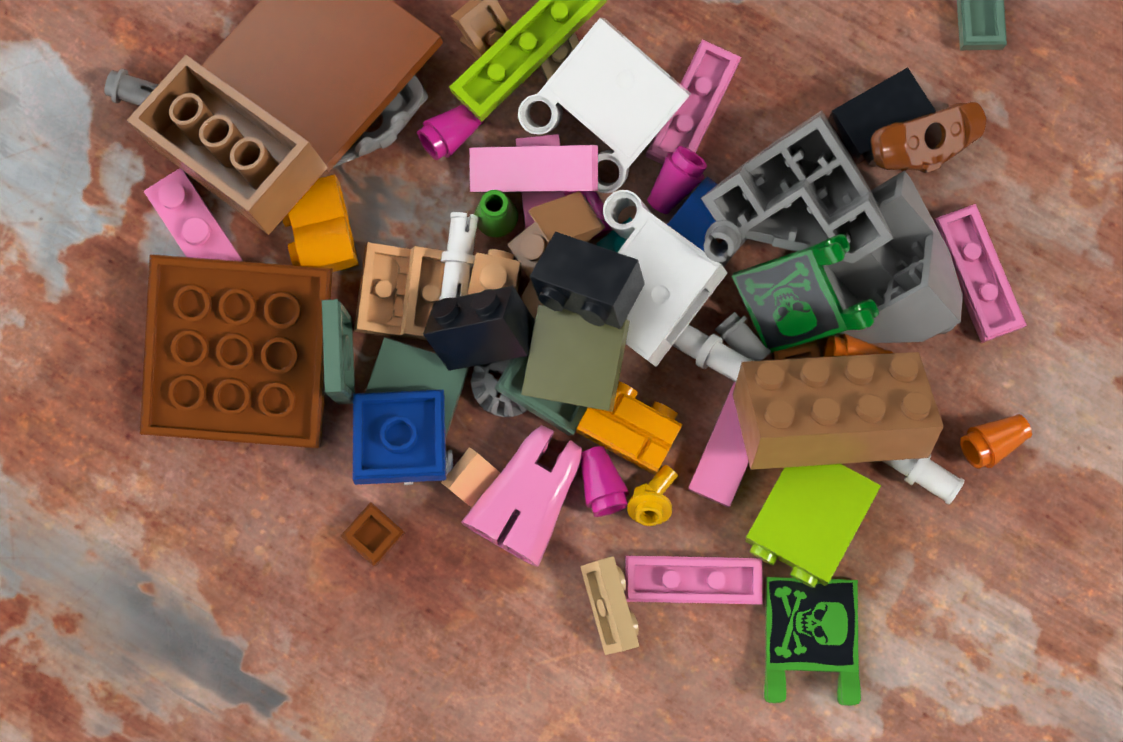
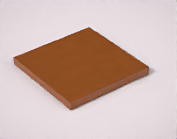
[201,0,443,172]
[140,254,333,449]

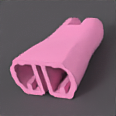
[461,425,582,567]

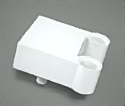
[518,18,691,193]
[603,190,727,367]

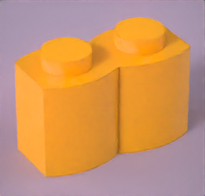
[282,174,359,272]

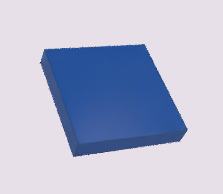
[353,389,446,485]

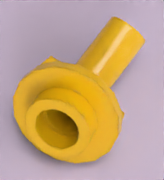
[627,465,678,526]

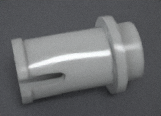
[104,69,159,106]
[704,220,742,262]
[715,312,771,361]

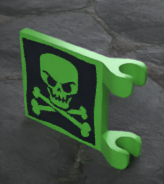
[764,577,861,706]

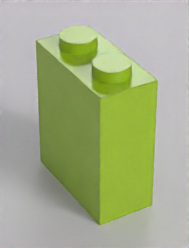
[745,464,881,588]

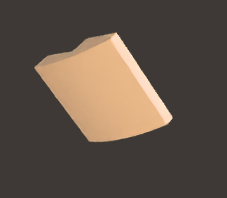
[354,242,445,340]

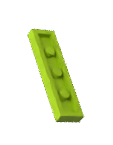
[449,0,607,122]

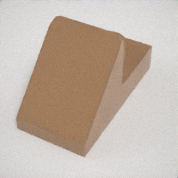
[451,0,513,60]
[507,191,606,279]

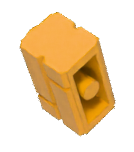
[576,381,683,475]

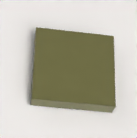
[521,304,630,412]

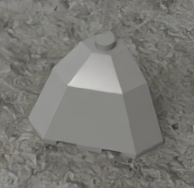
[701,111,893,263]
[822,171,963,343]

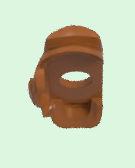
[871,102,986,173]

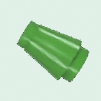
[474,190,518,237]

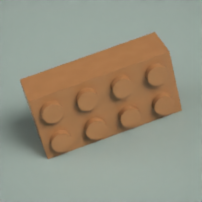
[127,55,328,235]
[732,352,944,470]

